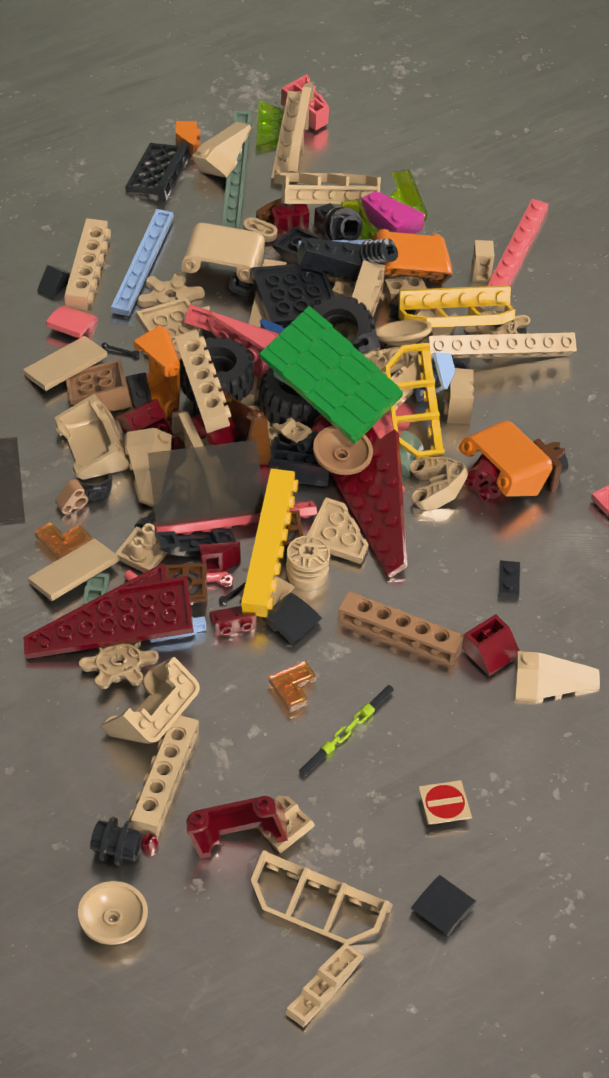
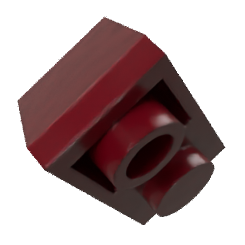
[199,542,241,573]

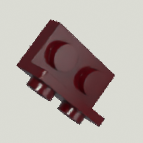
[209,606,257,636]

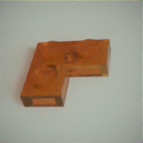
[35,522,92,560]
[269,661,317,713]

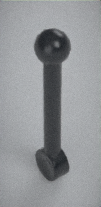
[101,342,140,358]
[219,581,246,605]

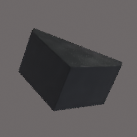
[37,265,71,299]

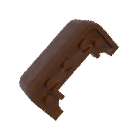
[199,389,271,465]

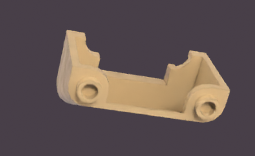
[181,223,265,284]
[55,394,131,480]
[100,657,200,744]

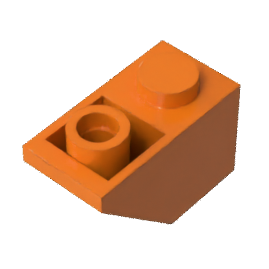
[176,121,200,158]

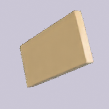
[23,336,108,391]
[28,538,119,601]

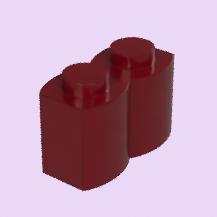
[271,204,310,234]

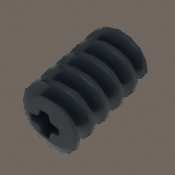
[359,238,398,263]

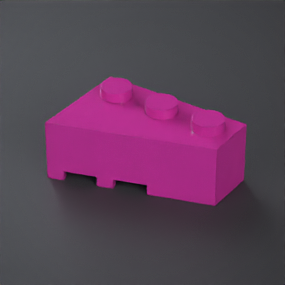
[360,191,425,234]

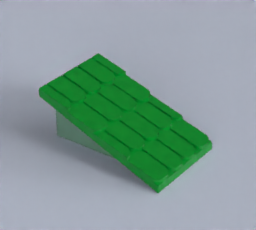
[259,306,403,445]

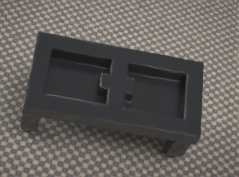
[353,329,380,354]

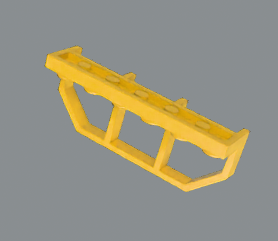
[399,285,515,327]
[385,343,445,459]

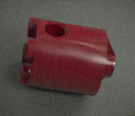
[464,453,502,501]

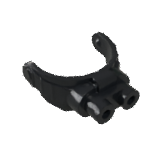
[76,474,113,501]

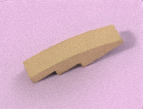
[285,943,364,1028]

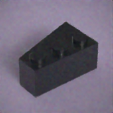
[269,436,330,486]

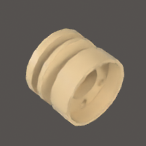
[286,536,330,591]

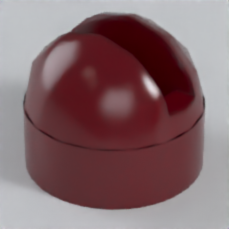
[141,833,159,853]

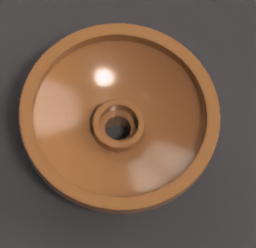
[313,426,373,475]

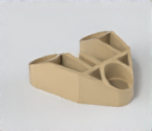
[410,457,468,511]

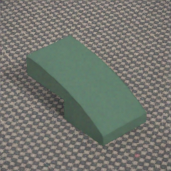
[82,573,110,605]

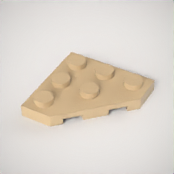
[307,498,369,564]

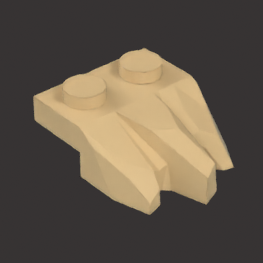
[256,796,315,854]

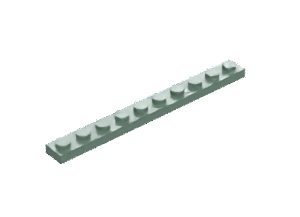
[222,111,252,229]

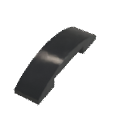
[155,528,236,556]

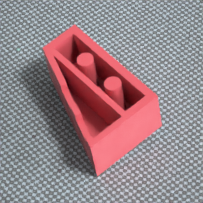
[281,74,329,131]

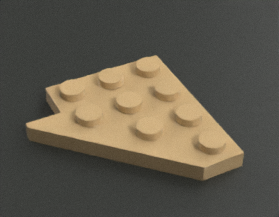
[135,297,210,360]

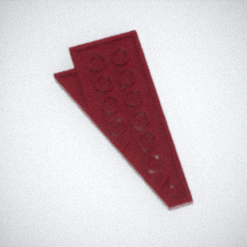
[331,427,407,578]
[23,563,194,659]

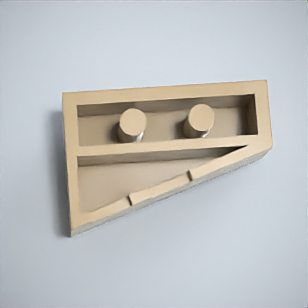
[346,260,385,328]

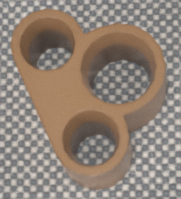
[55,479,88,514]

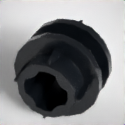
[323,206,363,240]
[90,816,143,866]

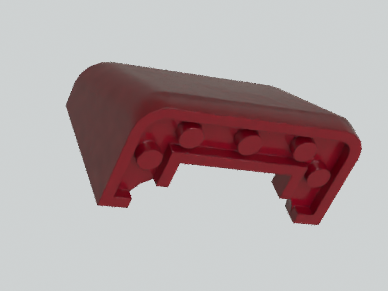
[186,796,288,859]

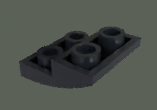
[261,592,322,645]
[411,875,477,936]

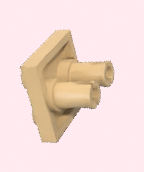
[115,523,167,573]

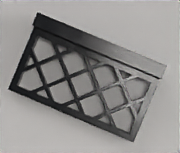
[125,141,191,201]

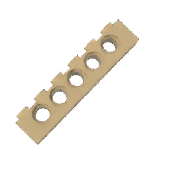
[65,218,111,311]
[175,329,231,433]
[129,715,199,837]

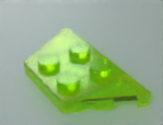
[256,101,284,150]

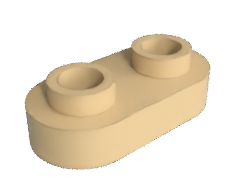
[243,217,277,242]

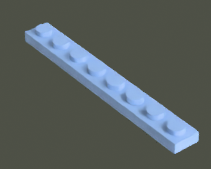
[111,209,174,316]

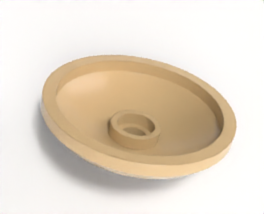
[376,320,432,347]
[78,881,148,945]

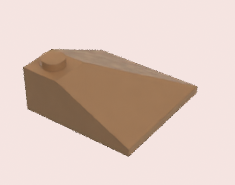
[66,359,132,411]

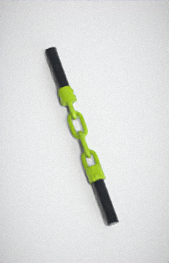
[299,685,394,776]

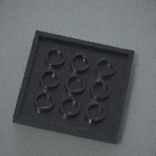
[250,264,334,326]

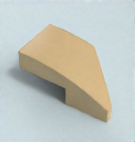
[272,418,312,444]

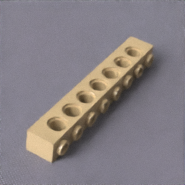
[423,332,577,359]

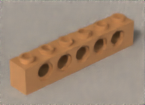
[338,591,464,666]

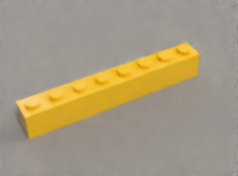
[241,469,298,617]

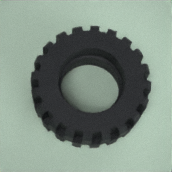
[311,295,376,350]
[179,337,254,404]
[258,368,320,429]

